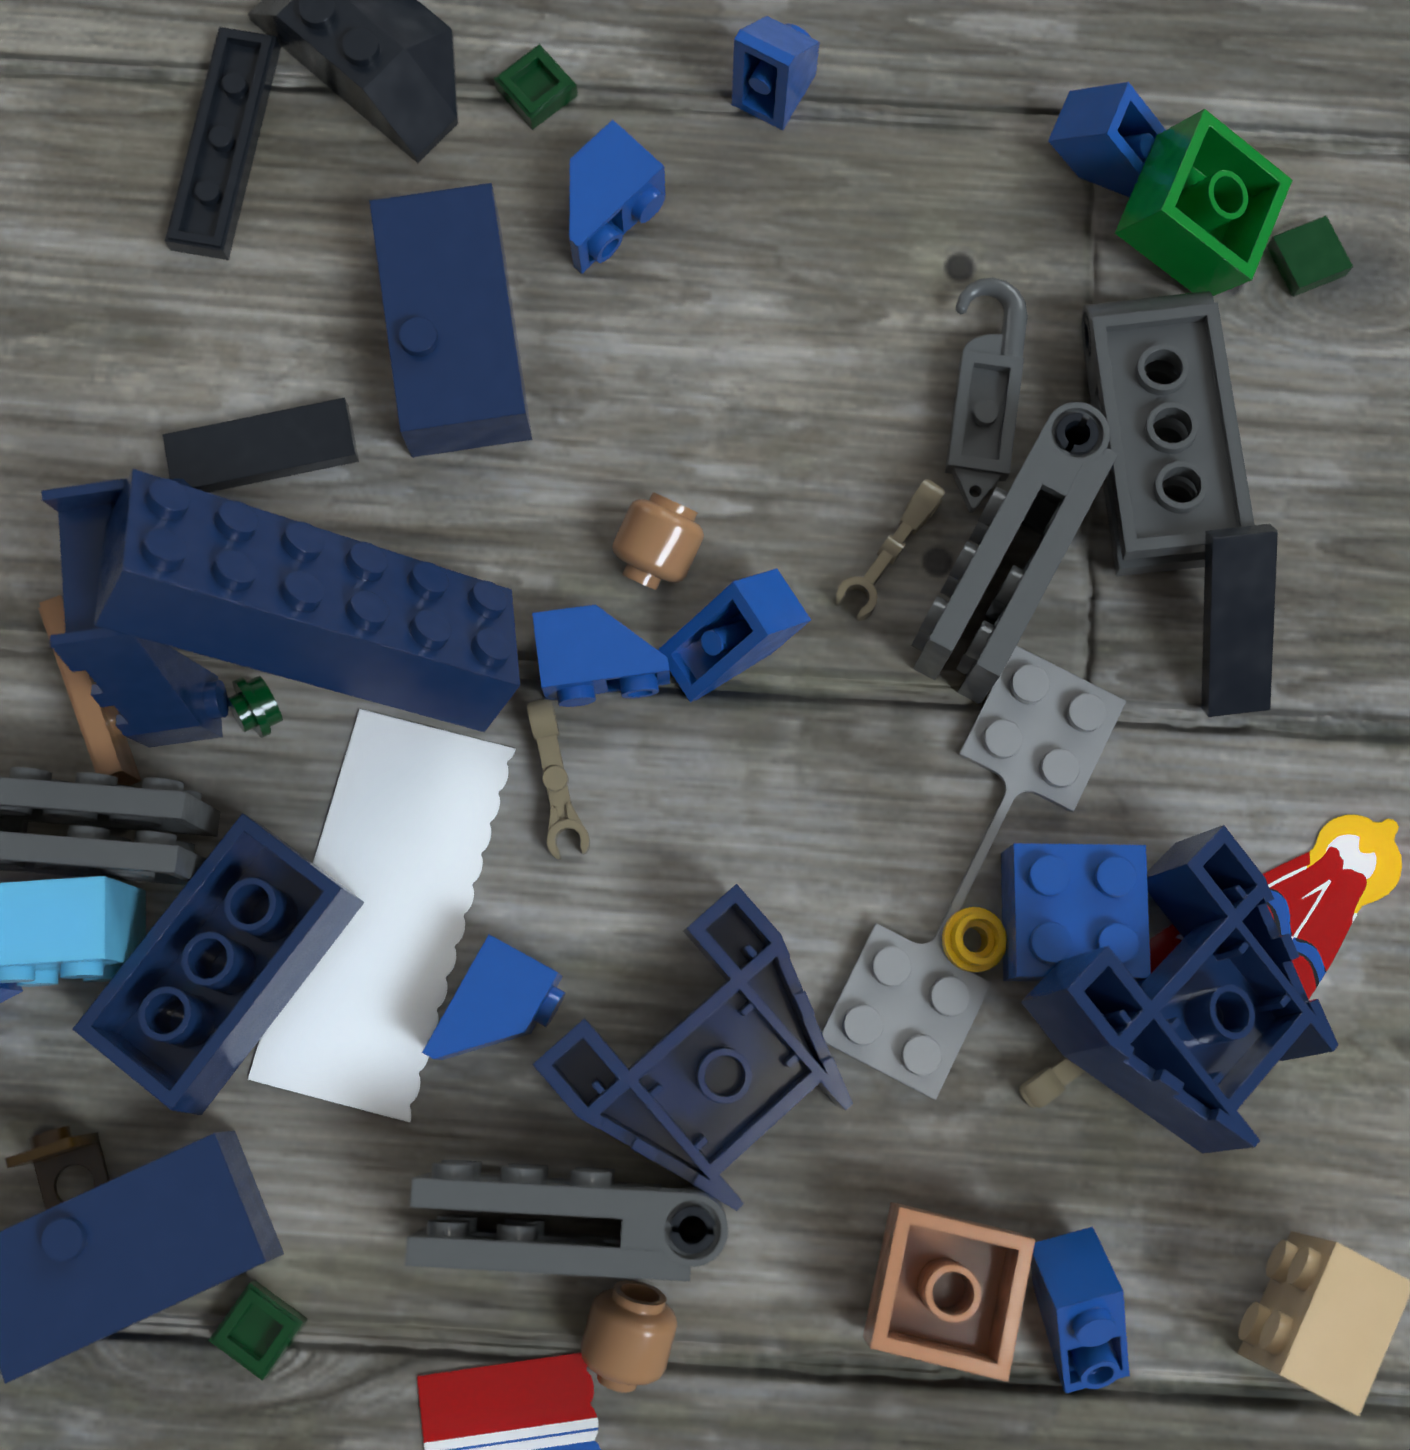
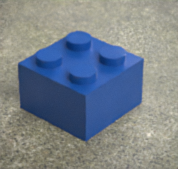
[1001,843,1151,982]

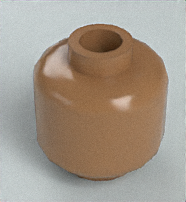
[612,492,704,590]
[581,1280,677,1392]

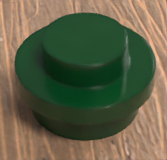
[227,676,283,738]

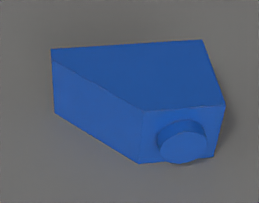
[732,16,820,131]
[1048,82,1166,197]
[658,568,811,702]
[422,935,566,1060]

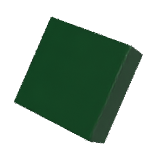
[494,44,578,130]
[1267,215,1353,297]
[208,1280,308,1381]

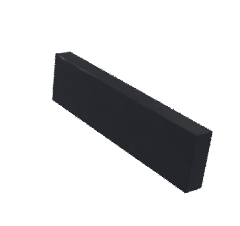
[165,27,281,260]

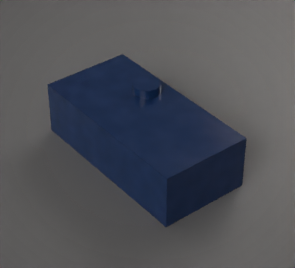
[369,183,532,458]
[72,813,365,1115]
[0,1131,284,1384]

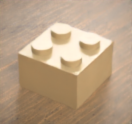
[1237,1231,1410,1416]

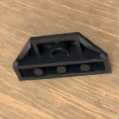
[248,0,459,163]

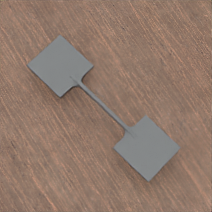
[822,646,1126,1100]

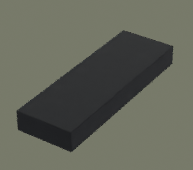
[162,397,359,493]
[1201,524,1278,717]

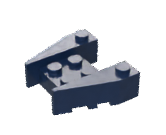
[41,479,229,748]
[1021,825,1339,1154]
[532,884,853,1211]

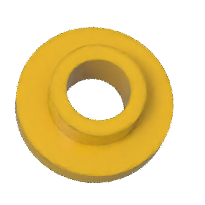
[942,907,1006,972]

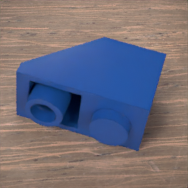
[569,119,665,274]
[532,604,670,707]
[1031,1226,1130,1394]

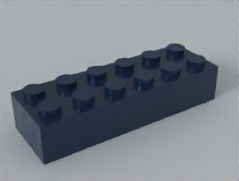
[94,469,520,732]

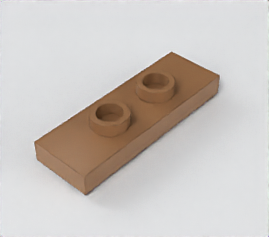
[38,595,141,786]

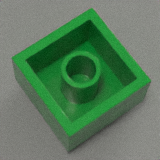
[1115,109,1293,296]

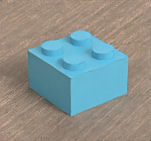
[0,876,146,987]

